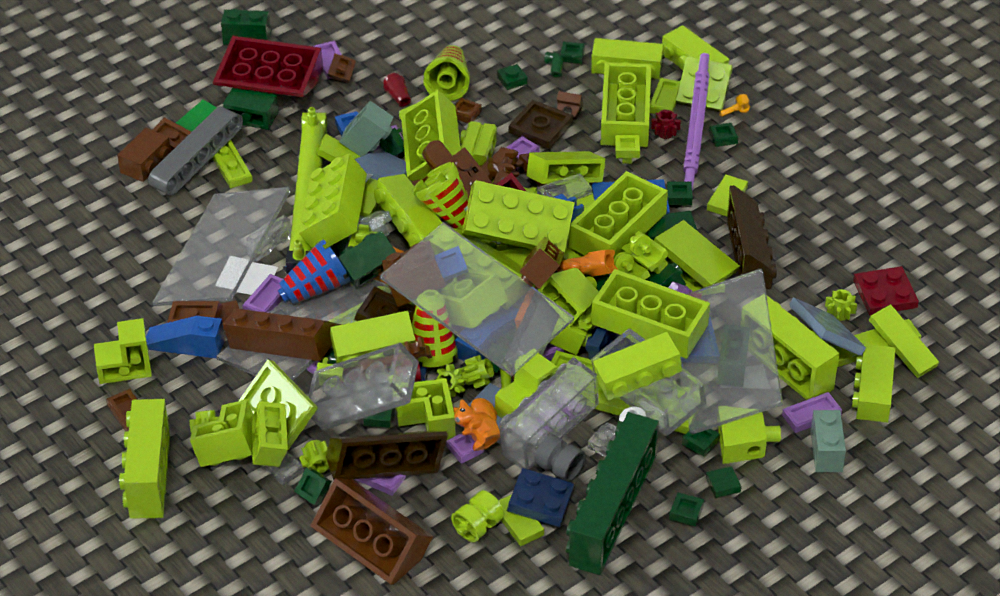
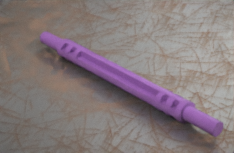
[683,53,710,192]

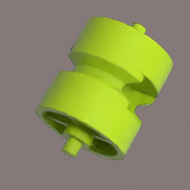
[451,490,504,542]

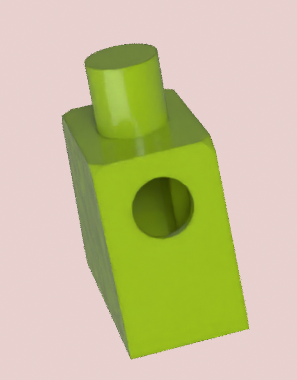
[537,268,599,327]
[717,407,781,464]

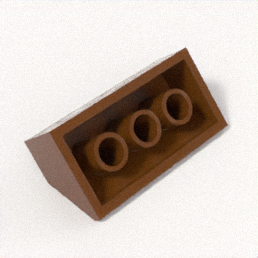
[223,308,342,361]
[310,478,434,584]

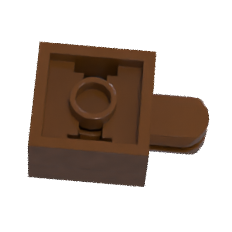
[422,140,493,196]

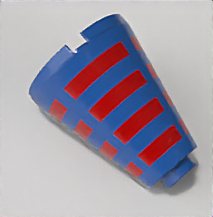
[277,239,351,304]

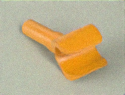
[719,94,750,117]

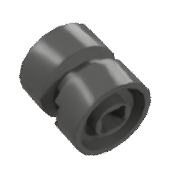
[534,434,586,482]

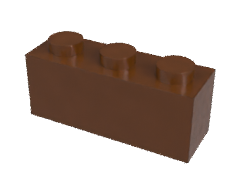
[519,237,564,289]

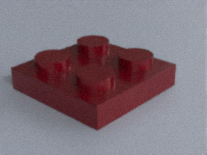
[853,266,919,316]

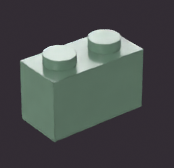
[339,101,393,156]
[810,410,846,472]

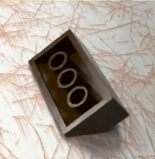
[727,185,777,291]
[326,431,448,481]

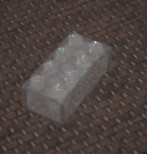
[591,328,707,435]
[308,342,418,430]
[499,357,599,470]

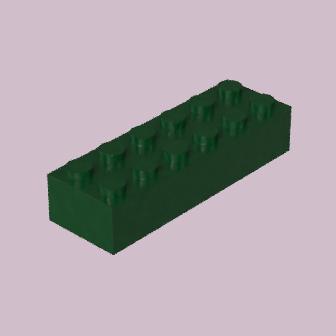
[566,412,659,576]

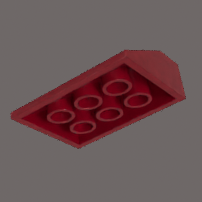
[213,36,323,97]

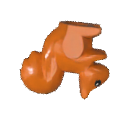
[556,249,618,276]
[453,398,502,451]

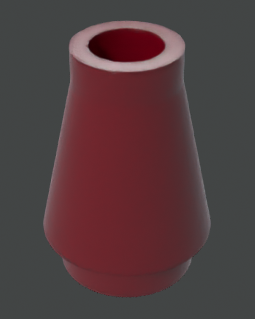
[383,73,411,107]

